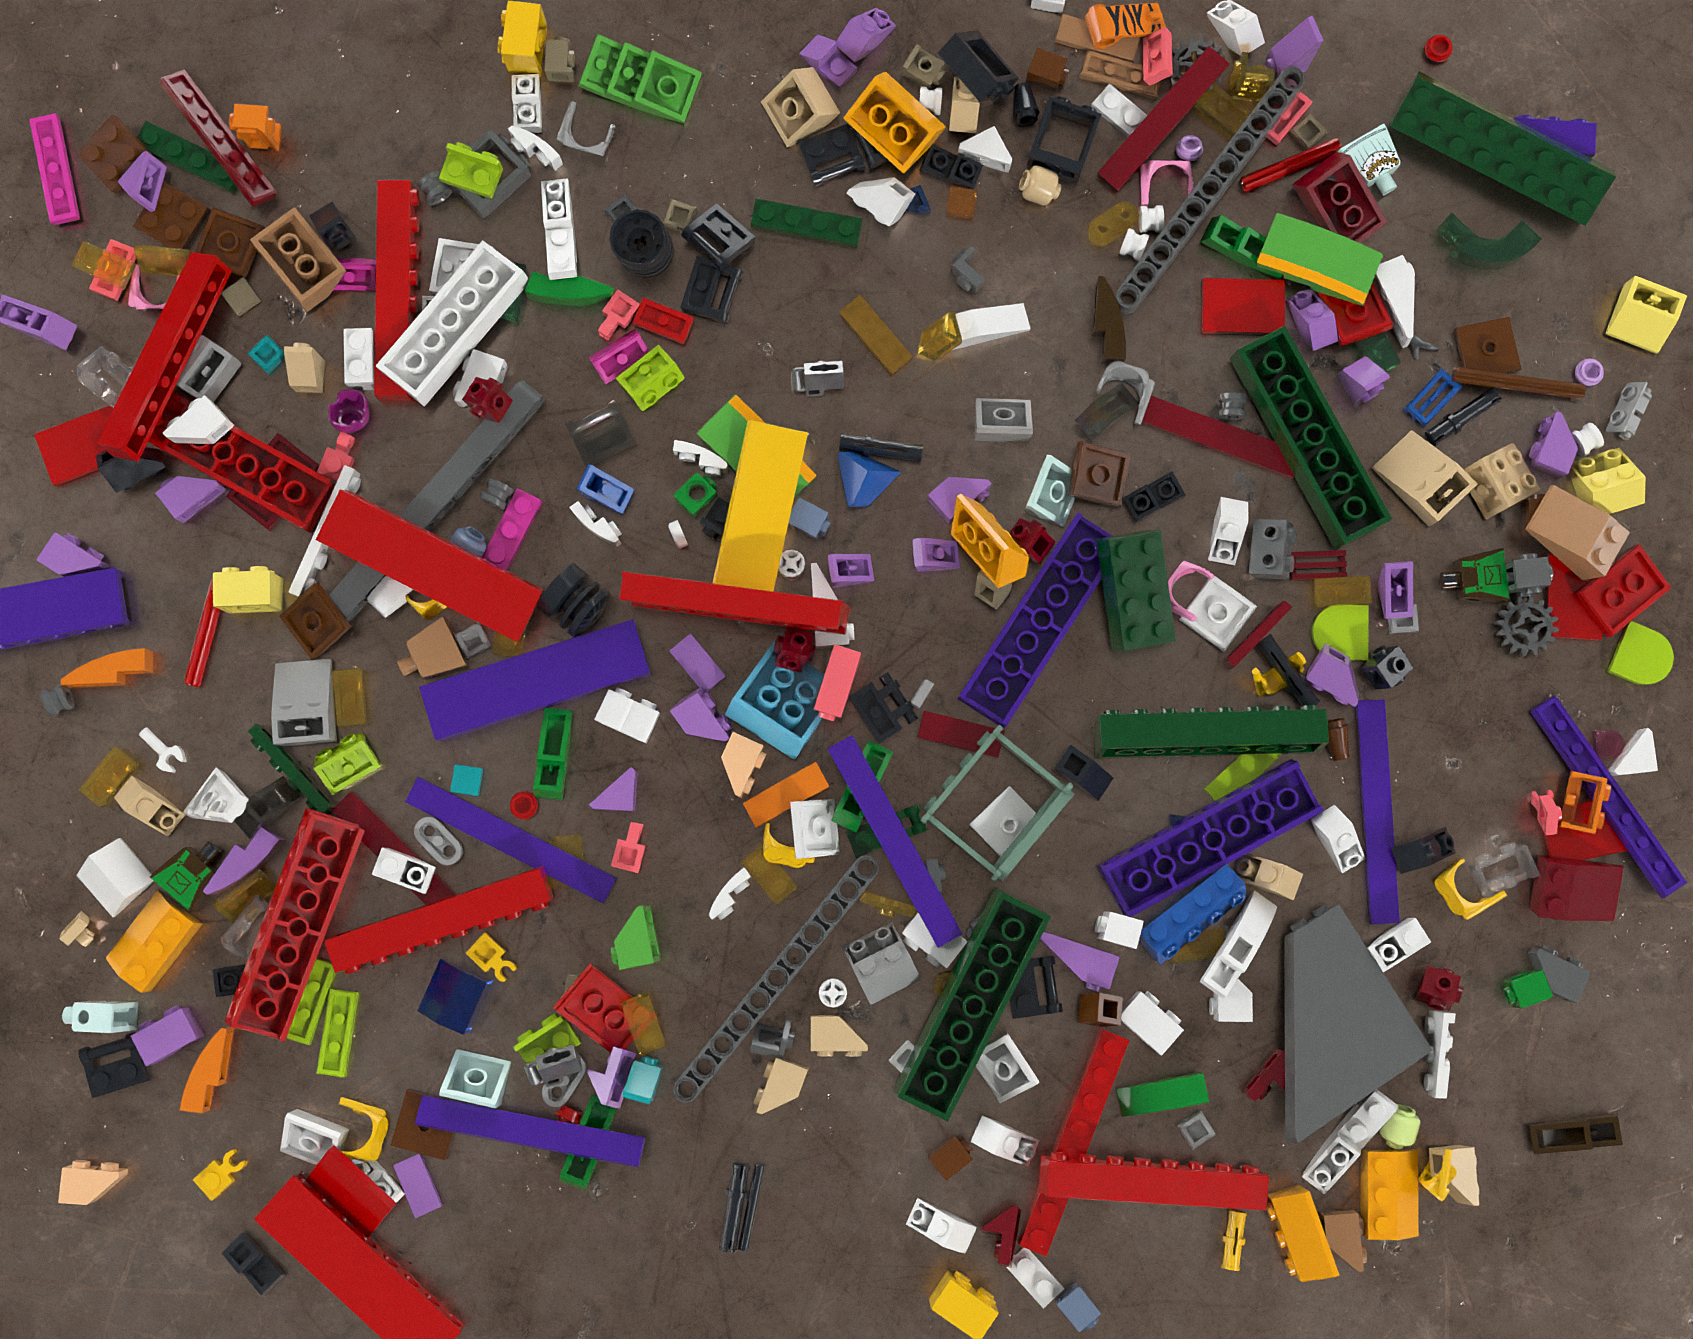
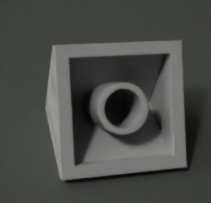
[974,398,1033,442]

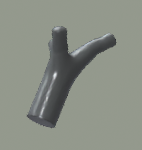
[1409,332,1439,359]

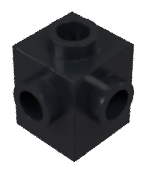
[1360,645,1413,690]

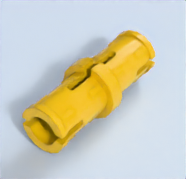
[1221,1209,1247,1271]

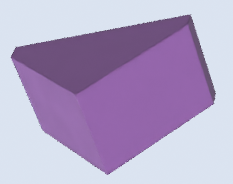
[118,151,167,212]
[828,554,874,588]
[1377,561,1413,619]
[589,767,637,812]

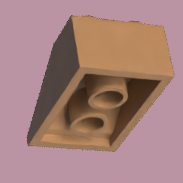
[1525,485,1630,580]

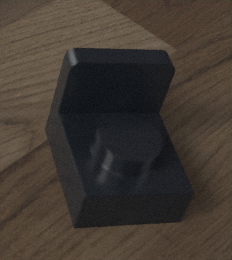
[699,497,729,540]

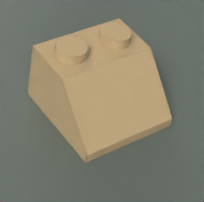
[761,67,840,147]

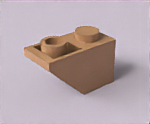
[1318,1209,1367,1272]

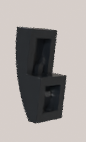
[222,1233,286,1296]

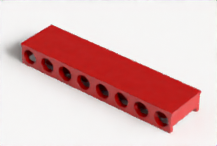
[148,392,336,533]
[315,489,545,642]
[619,571,851,635]
[224,808,365,1042]
[253,1173,465,1339]

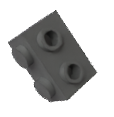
[1249,519,1297,580]
[1506,554,1553,599]

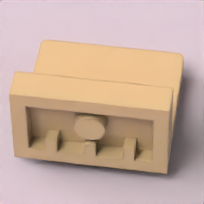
[1463,443,1540,520]

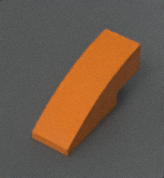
[61,648,153,688]
[743,762,830,828]
[180,1026,234,1113]

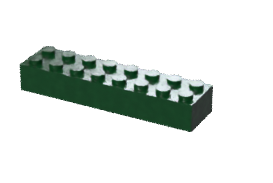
[1390,71,1616,226]
[1230,326,1392,550]
[1094,705,1329,759]
[893,887,1051,1122]

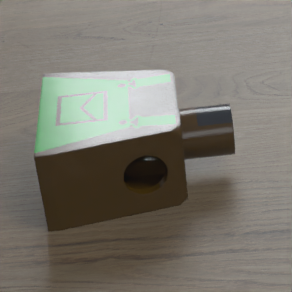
[1440,548,1509,604]
[150,841,221,911]

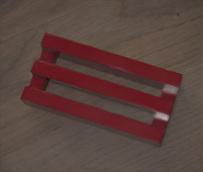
[1290,550,1348,581]

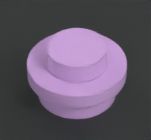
[1176,135,1203,161]
[1575,359,1604,386]

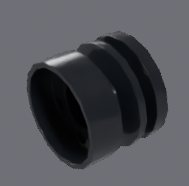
[609,209,674,277]
[537,563,611,638]

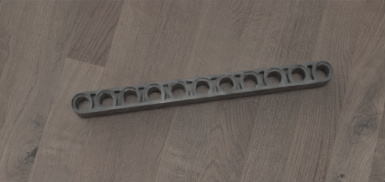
[1116,67,1305,314]
[329,380,544,622]
[673,855,879,1103]

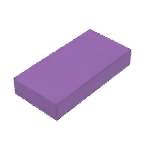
[669,633,726,693]
[393,1153,443,1218]

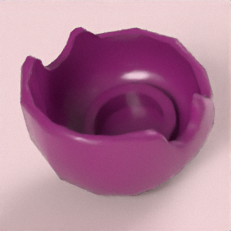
[328,389,370,434]

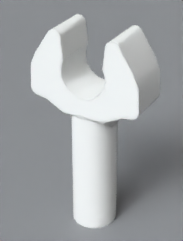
[139,727,186,773]

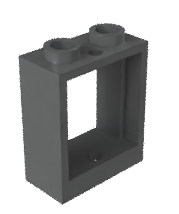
[451,129,531,219]

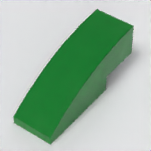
[1200,214,1282,278]
[525,271,615,306]
[533,708,573,800]
[831,740,894,832]
[1115,1072,1209,1117]
[559,1095,617,1191]

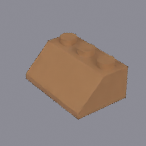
[250,207,346,312]

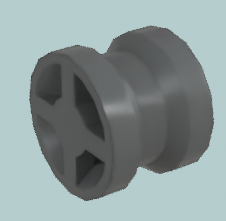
[417,171,452,205]
[1219,393,1247,420]
[479,478,514,510]
[41,683,75,716]

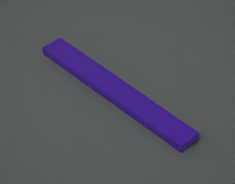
[1530,695,1687,899]
[1355,699,1400,924]
[828,735,963,948]
[405,777,617,904]
[415,1096,645,1168]

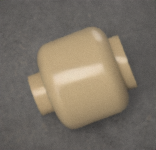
[1019,165,1061,205]

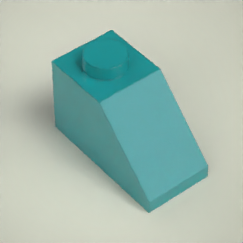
[622,1055,663,1104]

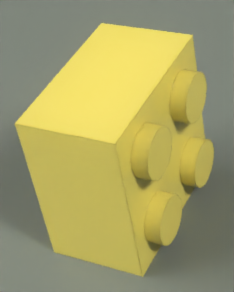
[213,566,284,613]

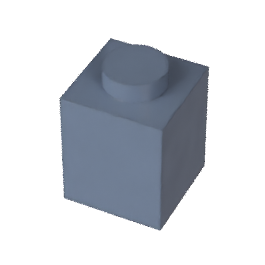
[788,498,831,541]
[1055,1282,1101,1332]

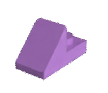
[799,34,857,90]
[912,538,960,572]
[587,1046,637,1109]

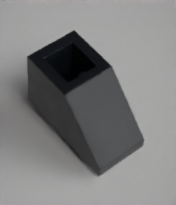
[309,201,355,250]
[95,447,166,493]
[1052,745,1114,801]
[1391,827,1456,874]

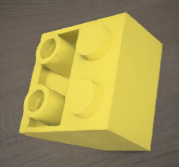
[1605,276,1687,354]
[1569,448,1646,514]

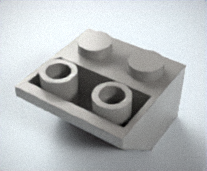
[842,922,921,1005]

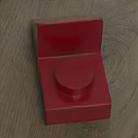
[1242,1049,1285,1102]
[980,1206,1021,1268]

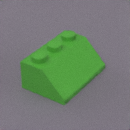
[611,905,661,970]

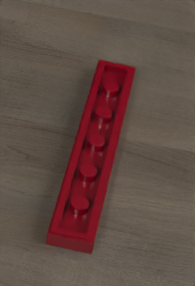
[1097,46,1230,191]
[160,70,277,207]
[1142,396,1294,479]
[331,791,457,905]

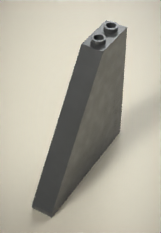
[1284,904,1433,1144]

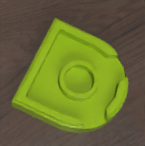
[1311,605,1369,661]
[1607,621,1674,685]

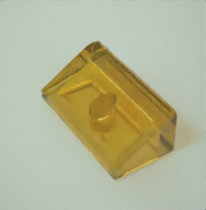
[134,244,191,276]
[918,311,962,361]

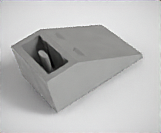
[176,335,242,403]
[271,659,337,747]

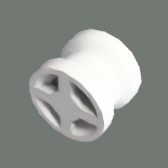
[919,86,942,115]
[1138,205,1164,234]
[1119,228,1149,261]
[1571,422,1604,457]
[778,550,805,580]
[819,978,847,1007]

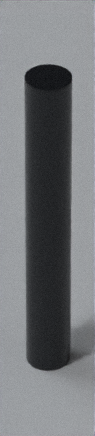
[738,1164,765,1252]

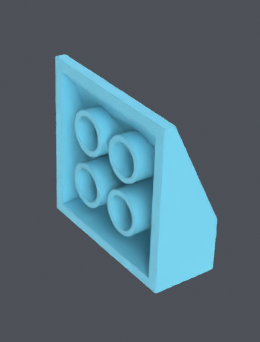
[725,642,825,760]

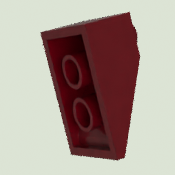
[1292,152,1388,243]
[1529,855,1624,921]

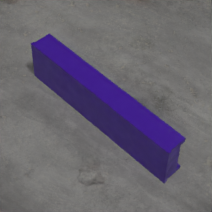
[957,512,1112,729]
[0,568,131,650]
[419,619,651,742]
[1098,759,1324,917]

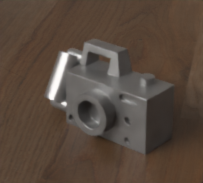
[791,361,844,397]
[524,1044,583,1087]

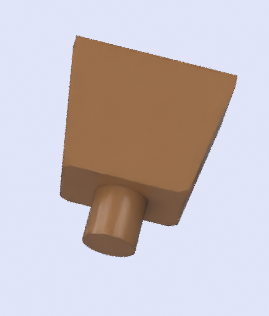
[397,617,470,680]

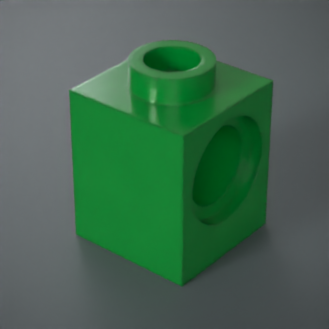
[673,472,718,519]
[1503,969,1553,1009]

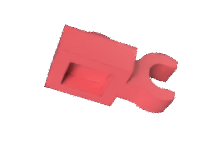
[598,289,640,341]
[317,432,355,481]
[1531,790,1562,835]
[611,822,646,873]

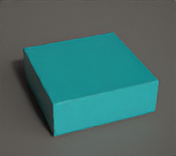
[247,334,285,374]
[450,764,484,796]

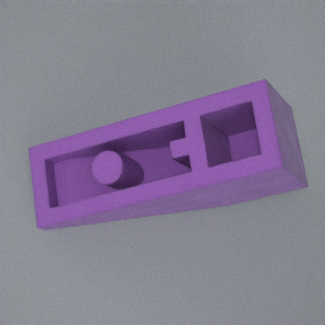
[1265,16,1323,80]
[0,294,77,350]
[1040,932,1120,992]

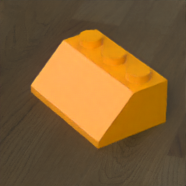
[843,72,946,173]
[951,494,1029,588]
[106,890,203,993]
[1360,1148,1419,1240]
[1266,1184,1340,1282]

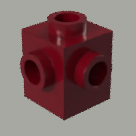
[462,377,513,423]
[1010,518,1056,564]
[773,626,816,673]
[1416,966,1463,1011]

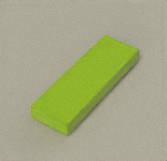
[1203,754,1282,801]
[286,957,336,1045]
[316,988,359,1077]

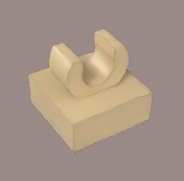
[59,911,95,947]

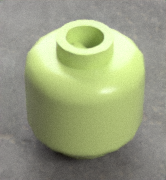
[1379,1104,1420,1149]

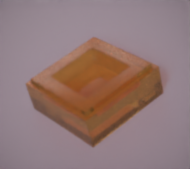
[946,186,978,219]

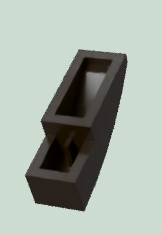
[1092,276,1126,364]
[1529,1113,1623,1154]

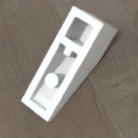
[1373,255,1415,348]
[944,303,1030,351]
[811,563,854,649]

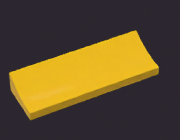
[713,420,808,592]

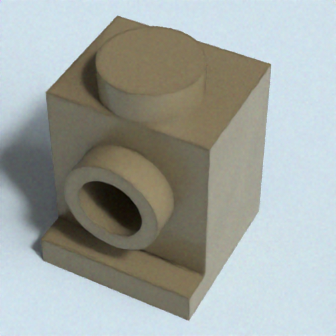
[545,37,575,82]
[902,44,946,90]
[974,570,1012,609]

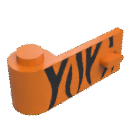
[1085,3,1166,49]

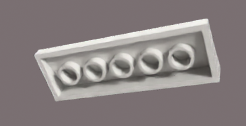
[376,240,529,407]

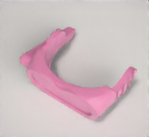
[1140,160,1194,206]
[128,264,180,310]
[1168,561,1214,622]

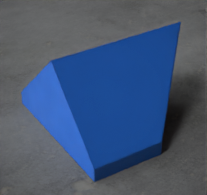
[837,452,901,507]

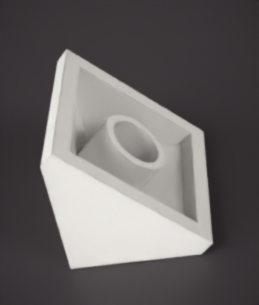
[77,838,155,917]
[976,1032,1039,1103]
[280,1109,350,1165]

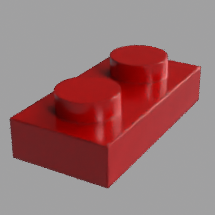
[633,297,694,345]

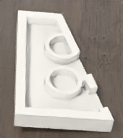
[182,767,249,823]
[1424,1010,1455,1098]

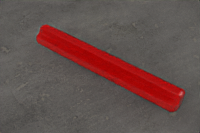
[1239,139,1342,192]
[184,579,220,687]

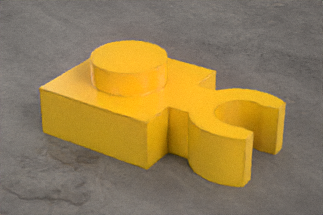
[466,932,518,982]
[193,1149,247,1201]

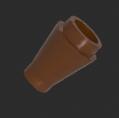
[1327,718,1350,761]

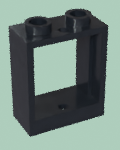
[938,30,1019,102]
[1027,96,1102,182]

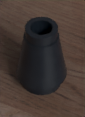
[1013,82,1040,126]

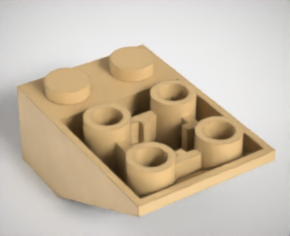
[1372,430,1477,527]

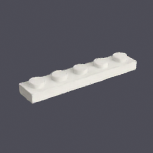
[288,465,361,597]

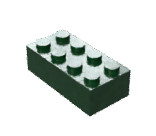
[1096,530,1176,651]

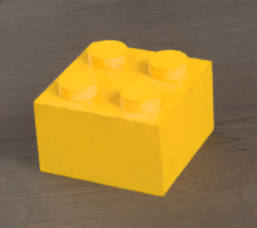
[498,1,548,77]
[929,1270,999,1339]

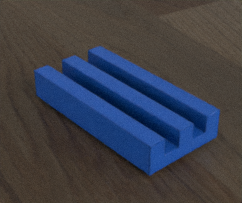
[1403,369,1462,428]

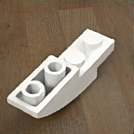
[541,178,577,280]
[1200,890,1277,998]
[1302,1089,1398,1195]

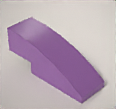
[203,827,286,895]

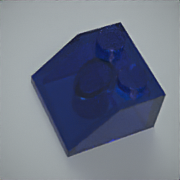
[417,959,492,1035]

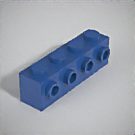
[1140,864,1247,965]

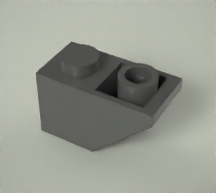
[1528,945,1591,1003]

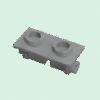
[1605,382,1652,440]

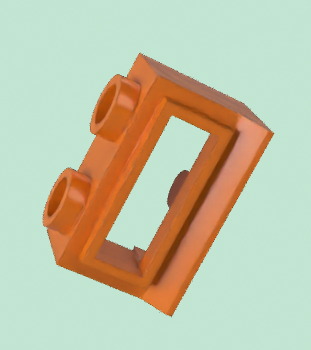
[229,104,281,151]
[1559,771,1611,834]

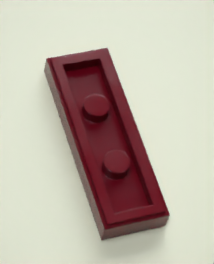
[1224,601,1292,669]
[917,711,1005,758]

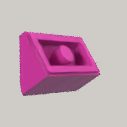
[333,258,376,291]
[589,329,649,384]

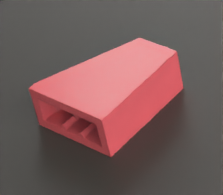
[814,644,862,722]

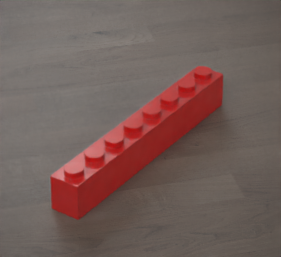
[374,180,420,401]
[96,252,232,462]
[324,866,554,975]
[1017,1028,1130,1256]
[1038,1152,1269,1210]

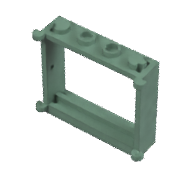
[920,725,1074,882]

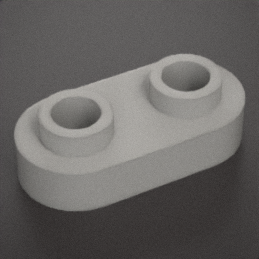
[414,817,463,865]
[542,1055,587,1107]

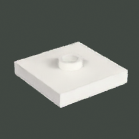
[1179,576,1257,652]
[969,786,1036,857]
[790,799,840,859]

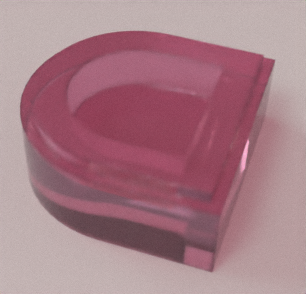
[1593,730,1624,758]

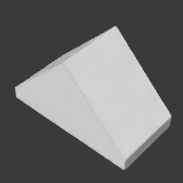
[958,126,1012,173]
[1608,728,1658,776]

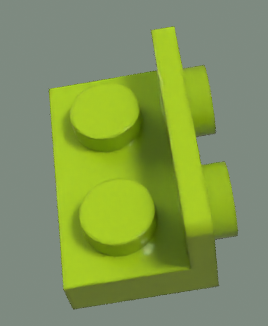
[439,142,503,199]
[616,344,684,411]
[313,732,381,795]
[513,1013,582,1070]

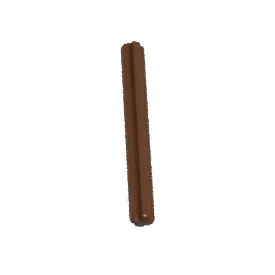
[1451,367,1586,399]

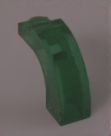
[1437,213,1542,270]

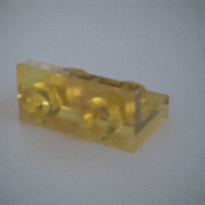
[1228,52,1275,101]

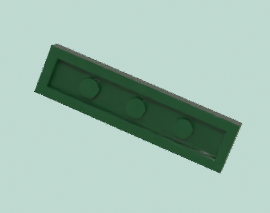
[137,121,236,194]
[750,198,862,247]
[248,724,335,815]

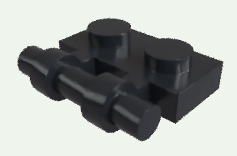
[849,672,918,744]

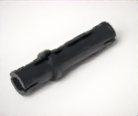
[1425,387,1502,446]
[839,433,923,462]
[1257,634,1320,706]
[719,1163,750,1253]

